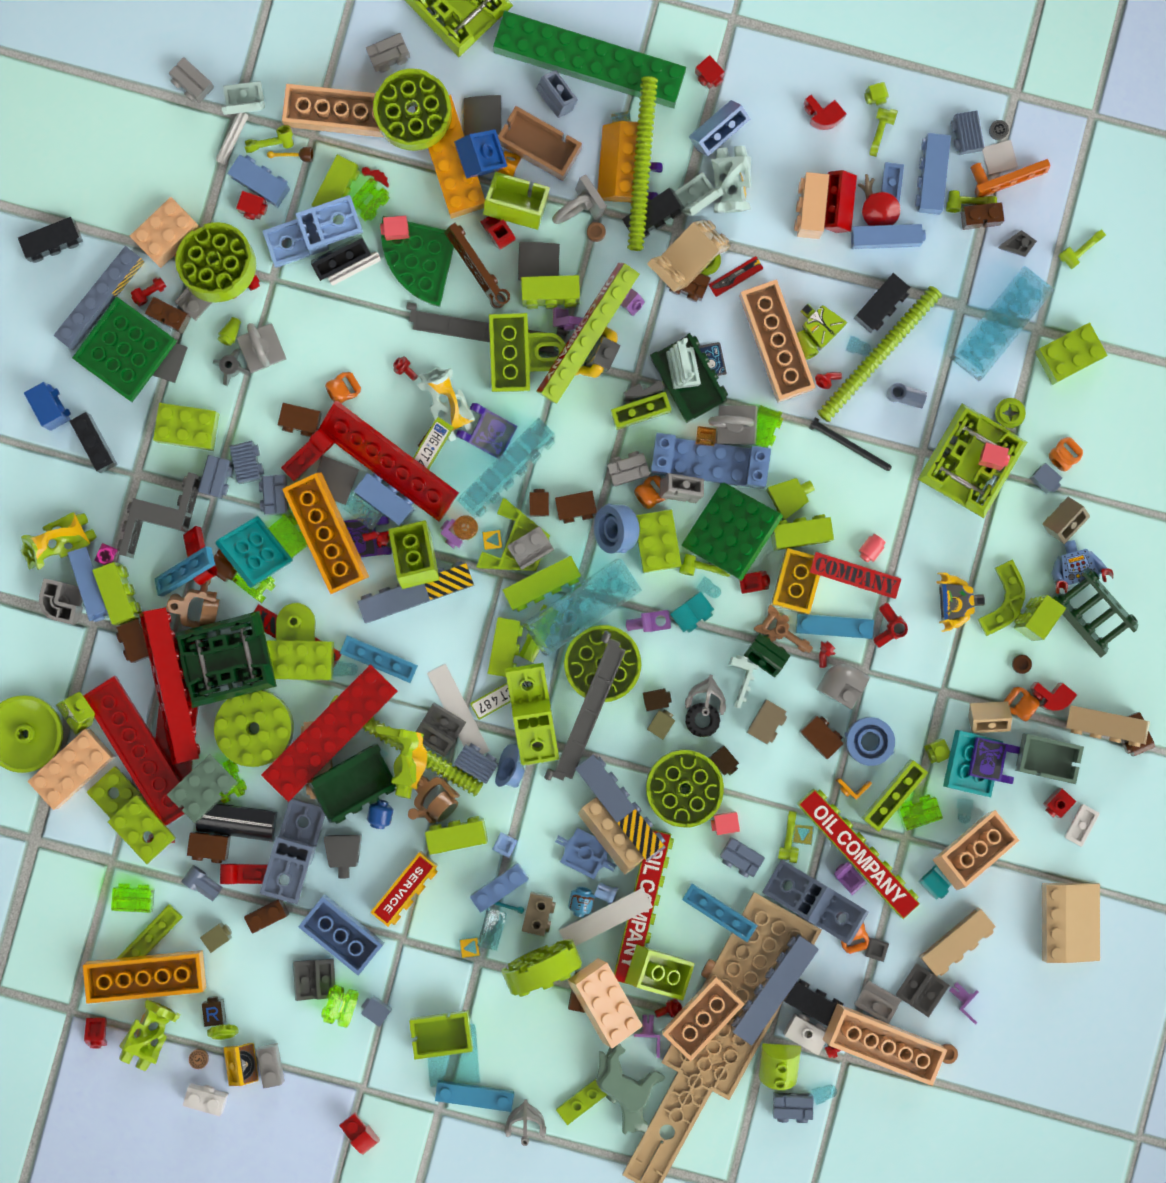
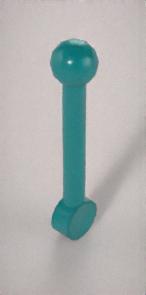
[494,902,525,914]

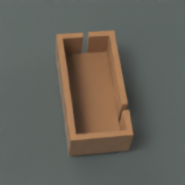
[498,106,582,181]

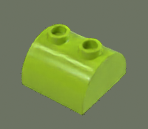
[759,1043,801,1090]

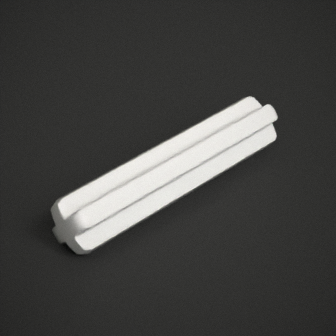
[216,112,248,165]
[328,251,381,285]

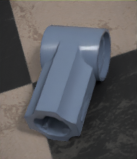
[887,383,927,409]
[181,865,223,902]

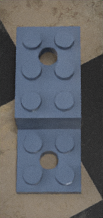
[260,798,325,904]
[762,859,869,945]

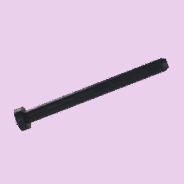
[809,417,892,471]

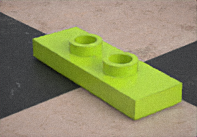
[556,1078,607,1126]

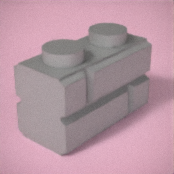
[365,33,411,73]
[168,57,214,103]
[607,451,650,487]
[660,473,704,504]
[256,1043,285,1089]

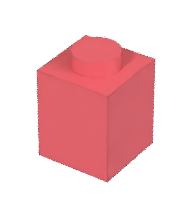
[380,215,409,241]
[978,442,1010,471]
[710,811,740,835]

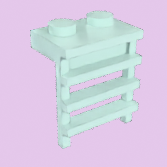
[222,81,265,115]
[675,172,723,216]
[666,338,701,389]
[728,655,759,709]

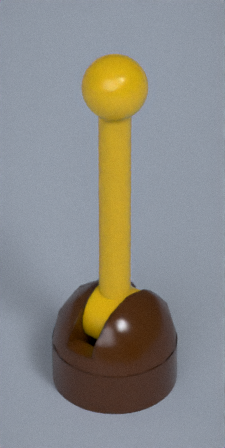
[267,147,313,162]

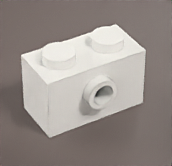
[783,1013,827,1055]
[182,1083,229,1117]

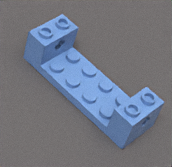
[650,433,771,489]

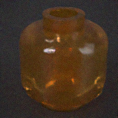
[453,515,479,541]

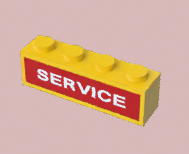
[370,851,438,927]

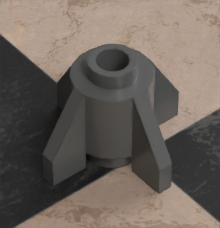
[213,349,251,387]

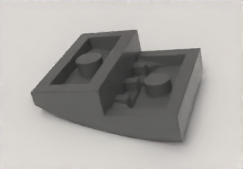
[464,95,502,136]
[518,242,560,281]
[152,343,188,383]
[622,381,664,401]
[316,456,359,505]
[416,702,466,757]
[293,959,336,1001]
[895,963,950,1018]

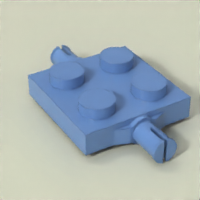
[555,827,617,879]

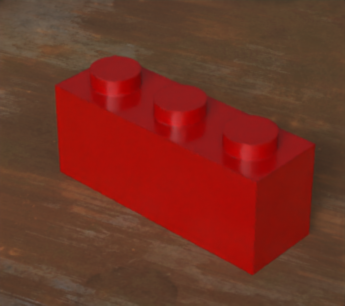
[824,170,857,233]

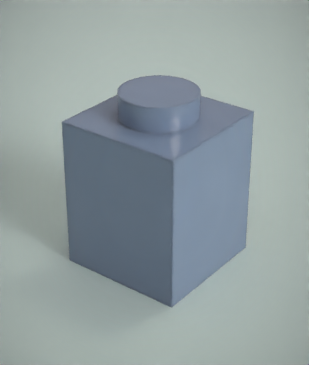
[1029,463,1063,494]
[361,995,392,1027]

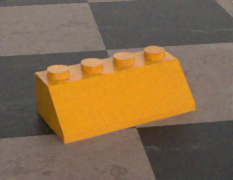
[597,121,639,203]

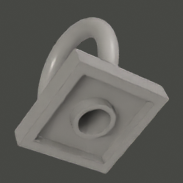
[552,174,607,224]
[236,323,287,373]
[708,405,758,445]

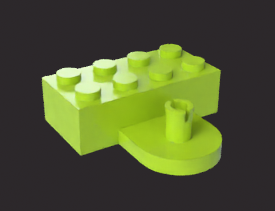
[255,603,334,680]

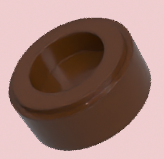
[1012,655,1032,674]

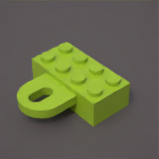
[489,313,566,392]

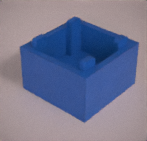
[454,129,507,179]
[24,382,71,431]

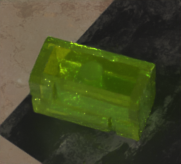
[897,794,943,831]
[111,883,155,913]

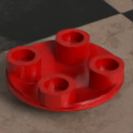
[862,192,901,226]

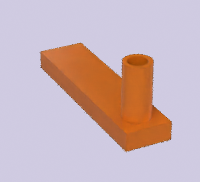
[970,159,1051,197]

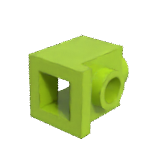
[923,738,950,764]

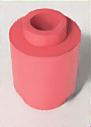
[858,534,886,563]

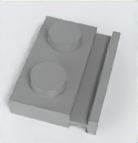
[174,288,213,321]
[507,526,554,570]
[854,980,902,1024]

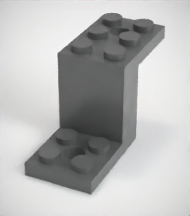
[117,472,202,559]

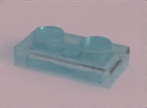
[343,493,383,530]
[477,908,507,951]

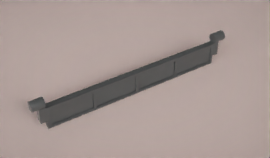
[406,302,567,353]
[544,631,626,781]

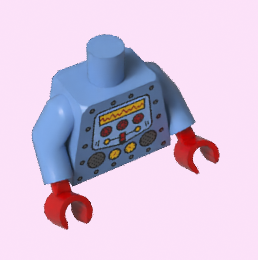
[1051,540,1114,594]

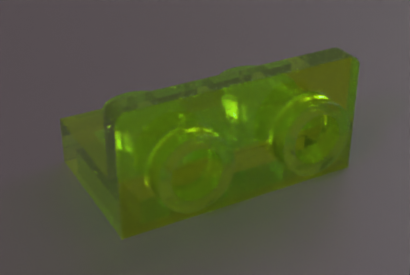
[756,405,784,448]
[268,513,308,558]

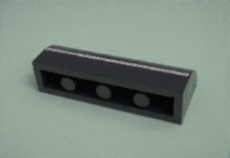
[196,803,278,842]

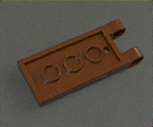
[444,223,510,309]

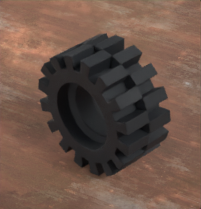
[685,703,720,737]

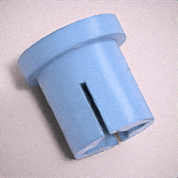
[594,883,618,905]

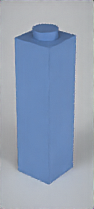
[851,224,926,249]
[67,547,108,622]

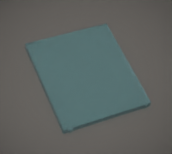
[428,1024,480,1087]

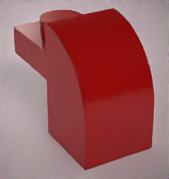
[803,95,847,130]
[480,216,516,250]
[1030,682,1077,711]
[339,1112,380,1155]

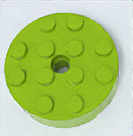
[373,68,452,151]
[175,222,256,303]
[564,625,642,702]
[214,690,294,767]
[646,749,724,828]
[501,939,582,997]

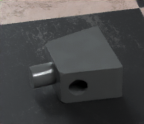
[324,834,362,879]

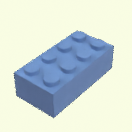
[298,894,385,976]

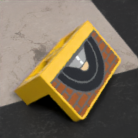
[223,1043,259,1086]

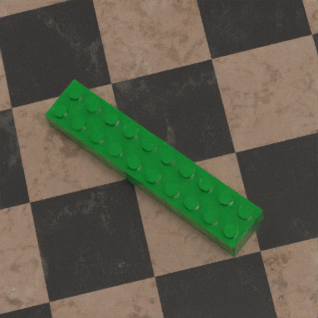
[493,10,687,109]

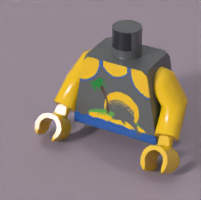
[575,327,621,378]
[936,572,985,632]

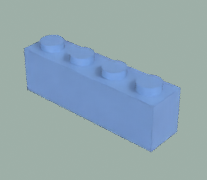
[915,133,951,215]

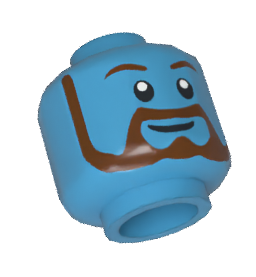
[568,887,595,917]

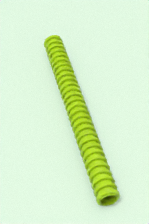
[627,76,658,251]
[817,286,942,422]
[329,695,483,797]

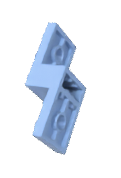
[262,195,363,268]

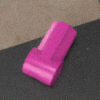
[94,543,118,565]

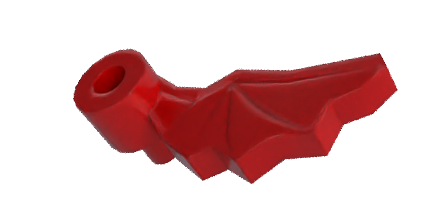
[361,167,389,188]

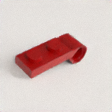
[281,429,335,482]
[183,526,218,585]
[220,864,268,884]

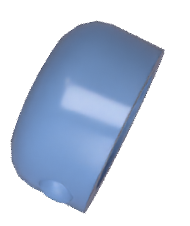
[594,504,640,554]
[844,717,895,766]

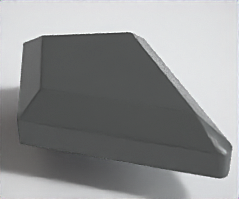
[998,230,1037,257]

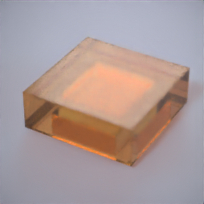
[695,426,716,446]

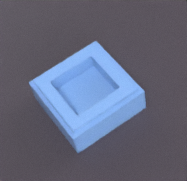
[492,832,518,858]

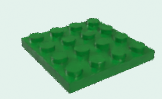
[72,297,177,403]
[681,482,783,581]

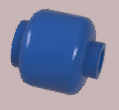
[366,799,394,829]

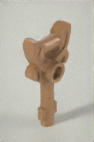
[753,605,813,653]

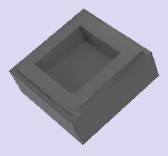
[864,937,889,962]

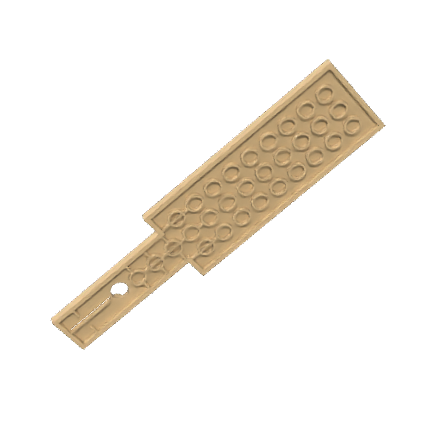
[622,892,822,1183]

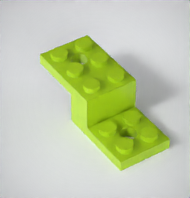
[505,662,560,766]
[86,766,177,865]

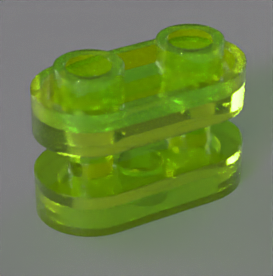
[352,177,390,222]
[232,574,276,604]
[219,760,247,804]
[321,985,359,1028]

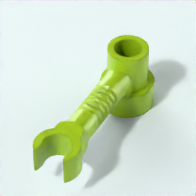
[869,107,898,157]
[244,125,294,153]
[946,190,997,213]
[1058,229,1106,270]
[679,554,730,577]
[778,811,799,863]

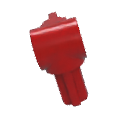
[873,603,908,648]

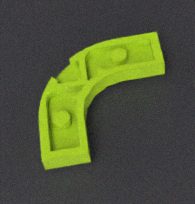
[977,559,1025,636]

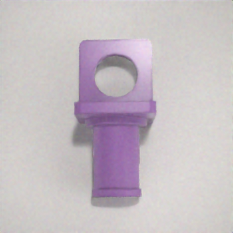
[626,610,671,632]
[949,982,979,1025]
[634,1015,660,1058]

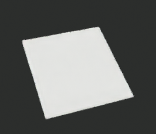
[982,140,1018,175]

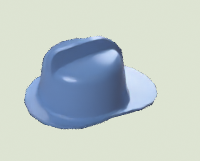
[495,743,525,788]

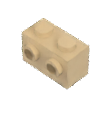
[968,701,1012,733]

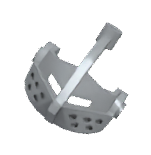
[685,674,726,716]
[505,1099,546,1146]

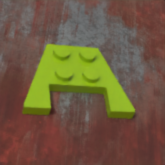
[476,498,550,571]

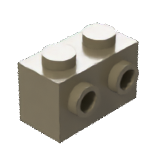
[1042,496,1091,544]
[746,699,787,745]
[522,892,556,937]

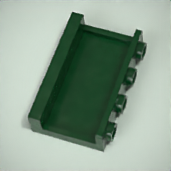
[650,333,728,423]
[308,744,396,824]

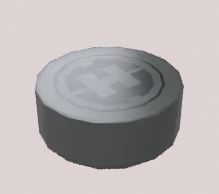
[989,120,1009,140]

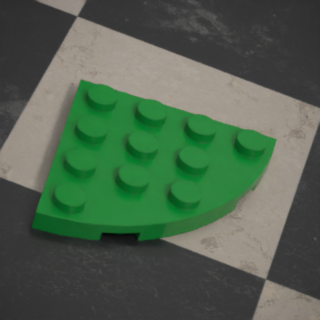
[381,216,454,307]

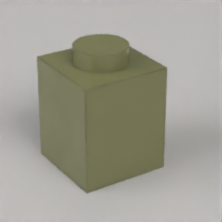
[646,709,676,740]
[200,922,233,953]

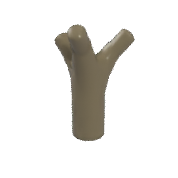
[857,174,875,199]

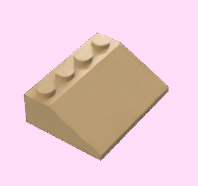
[1042,883,1100,963]

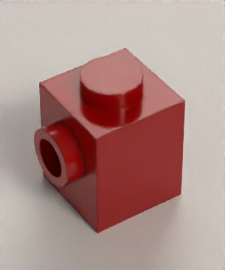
[695,55,725,89]
[236,191,268,221]
[1043,787,1077,818]

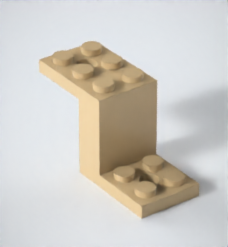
[647,219,731,292]

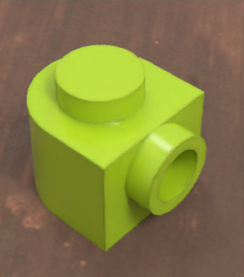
[864,82,889,106]

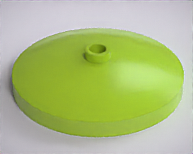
[0,695,63,773]

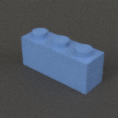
[689,100,751,156]
[227,155,290,208]
[354,473,414,526]
[470,863,529,913]

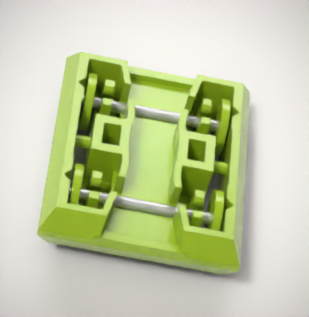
[404,0,514,58]
[917,403,1028,519]

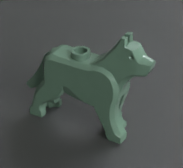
[596,1043,666,1135]

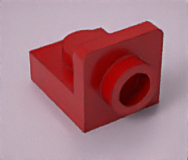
[739,571,770,594]
[84,1018,107,1049]

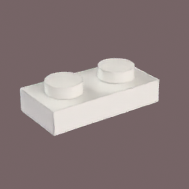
[1064,804,1100,847]

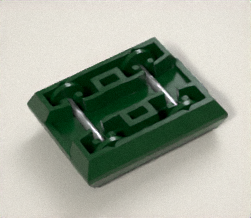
[175,611,277,708]

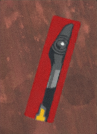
[709,256,763,297]

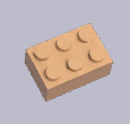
[794,172,829,239]
[130,197,201,268]

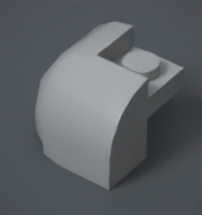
[39,578,83,625]
[816,664,870,709]

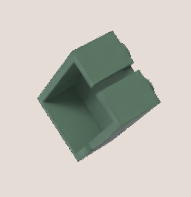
[1015,733,1084,784]
[167,754,238,824]

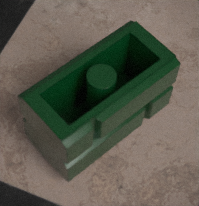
[743,633,791,678]

